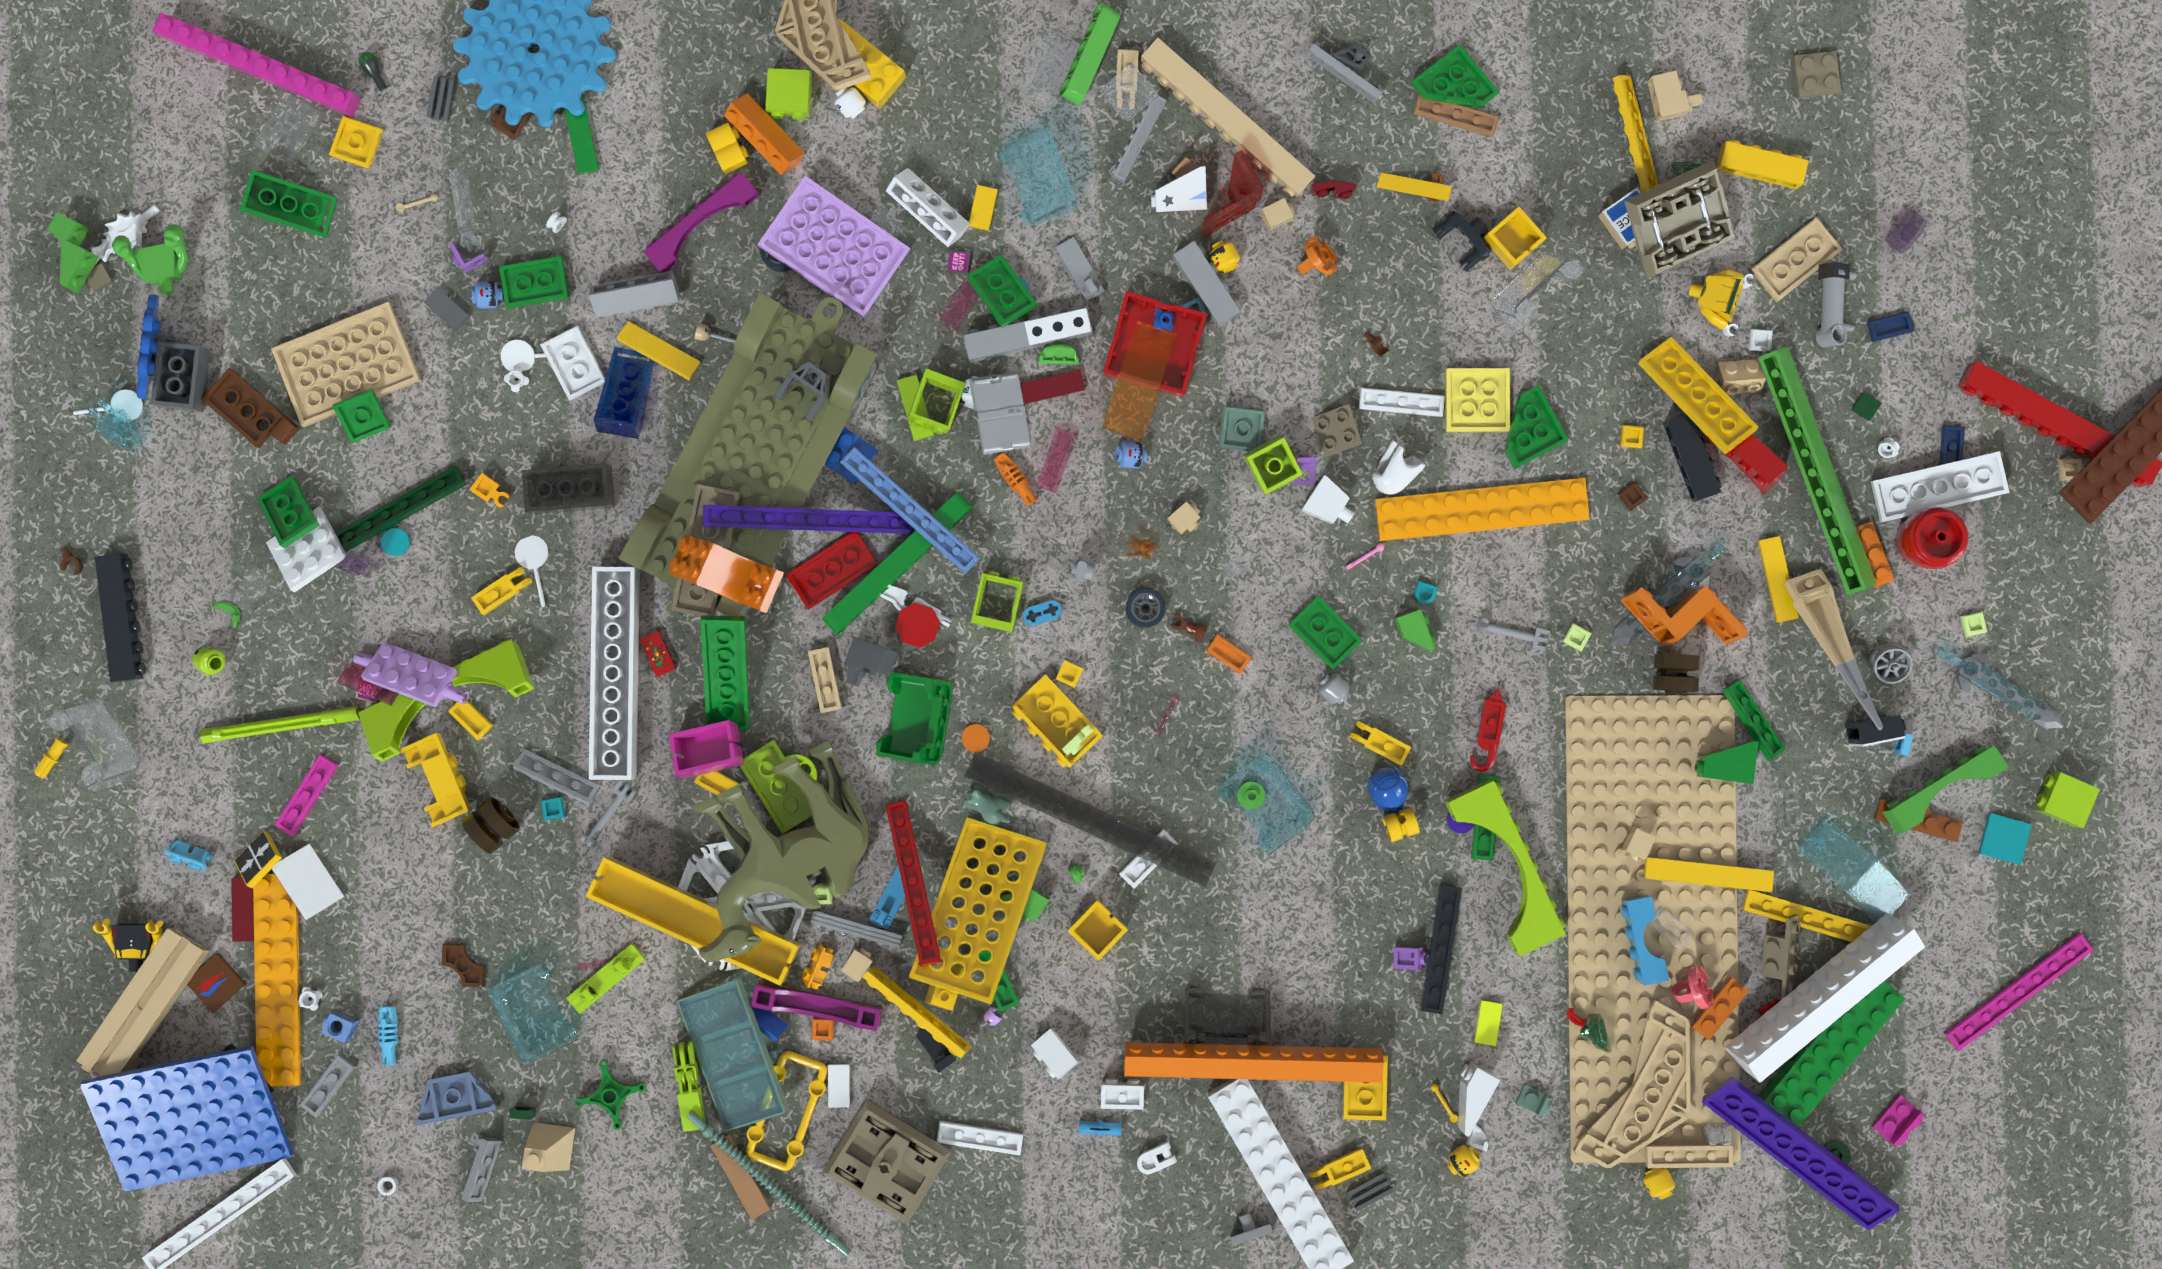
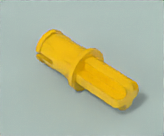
[34,737,69,778]

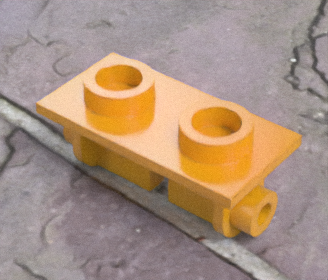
[802,943,835,989]

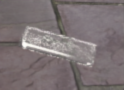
[897,957,947,1017]

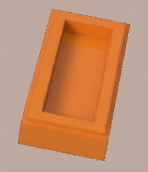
[1206,634,1252,675]

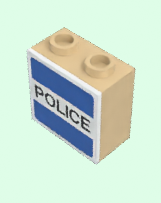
[1598,188,1648,250]

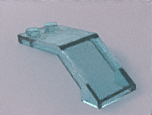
[1797,818,1910,922]

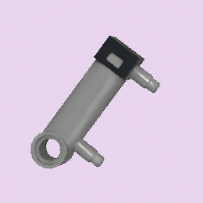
[1816,262,1857,348]

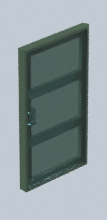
[676,978,790,1132]

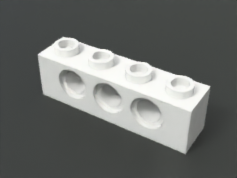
[886,168,970,247]

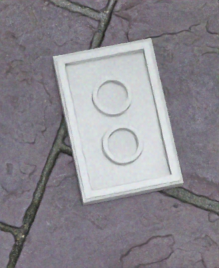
[540,325,607,401]
[272,844,344,920]

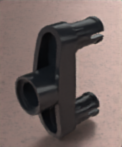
[1432,211,1490,272]

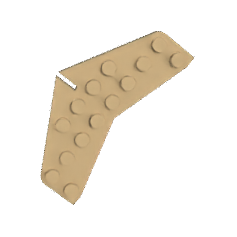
[775,0,872,90]
[1573,1000,1691,1168]

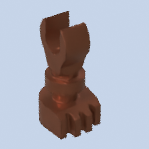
[1170,615,1208,643]

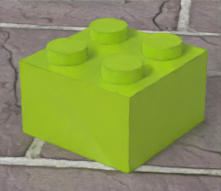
[1242,435,1303,495]

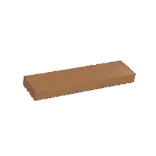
[1413,94,1500,137]
[710,1134,771,1220]

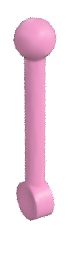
[1346,543,1384,570]

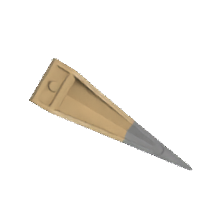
[1784,569,1883,730]

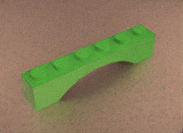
[1882,745,2009,834]

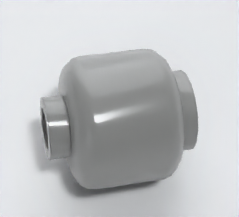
[1318,673,1350,704]

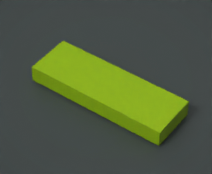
[897,375,934,441]

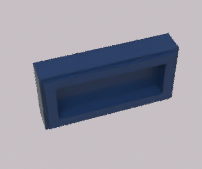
[1866,311,1914,342]

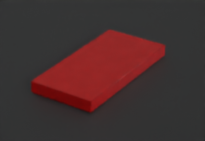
[786,532,879,610]

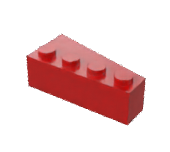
[1705,434,1788,495]

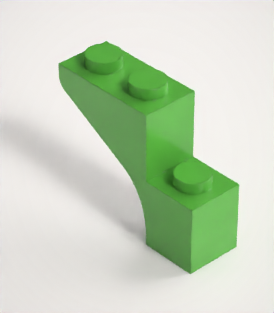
[47,212,98,294]

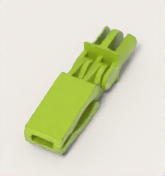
[672,1041,705,1132]

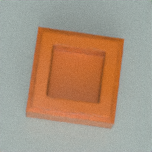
[812,1018,834,1040]

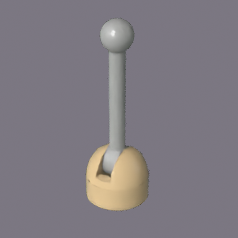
[695,323,736,343]

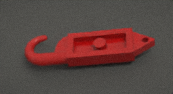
[1470,688,1506,772]

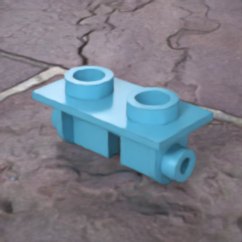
[163,840,213,871]

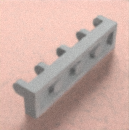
[1307,42,1384,104]
[513,749,600,808]

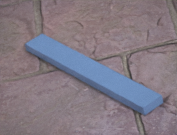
[840,447,980,574]

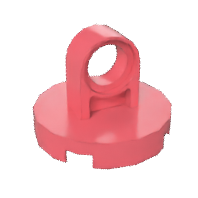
[1671,966,1714,1009]

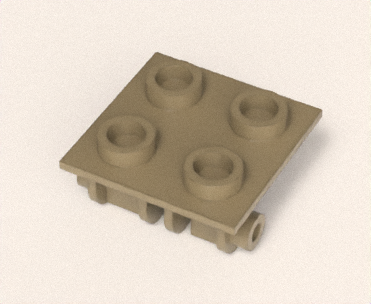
[1312,404,1363,457]

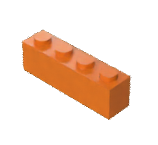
[724,93,805,176]

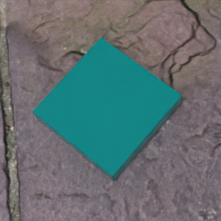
[1978,813,2032,865]

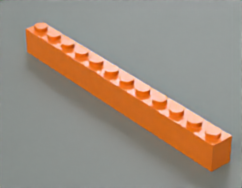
[1124,1042,1384,1083]

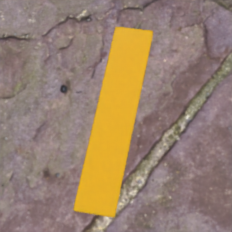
[1377,173,1452,201]

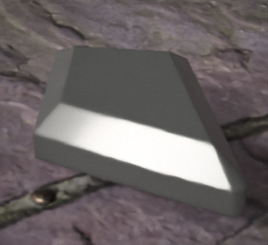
[1332,44,1371,71]

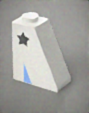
[1151,166,1207,212]

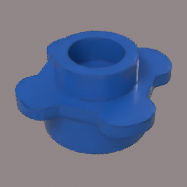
[1153,309,1174,332]

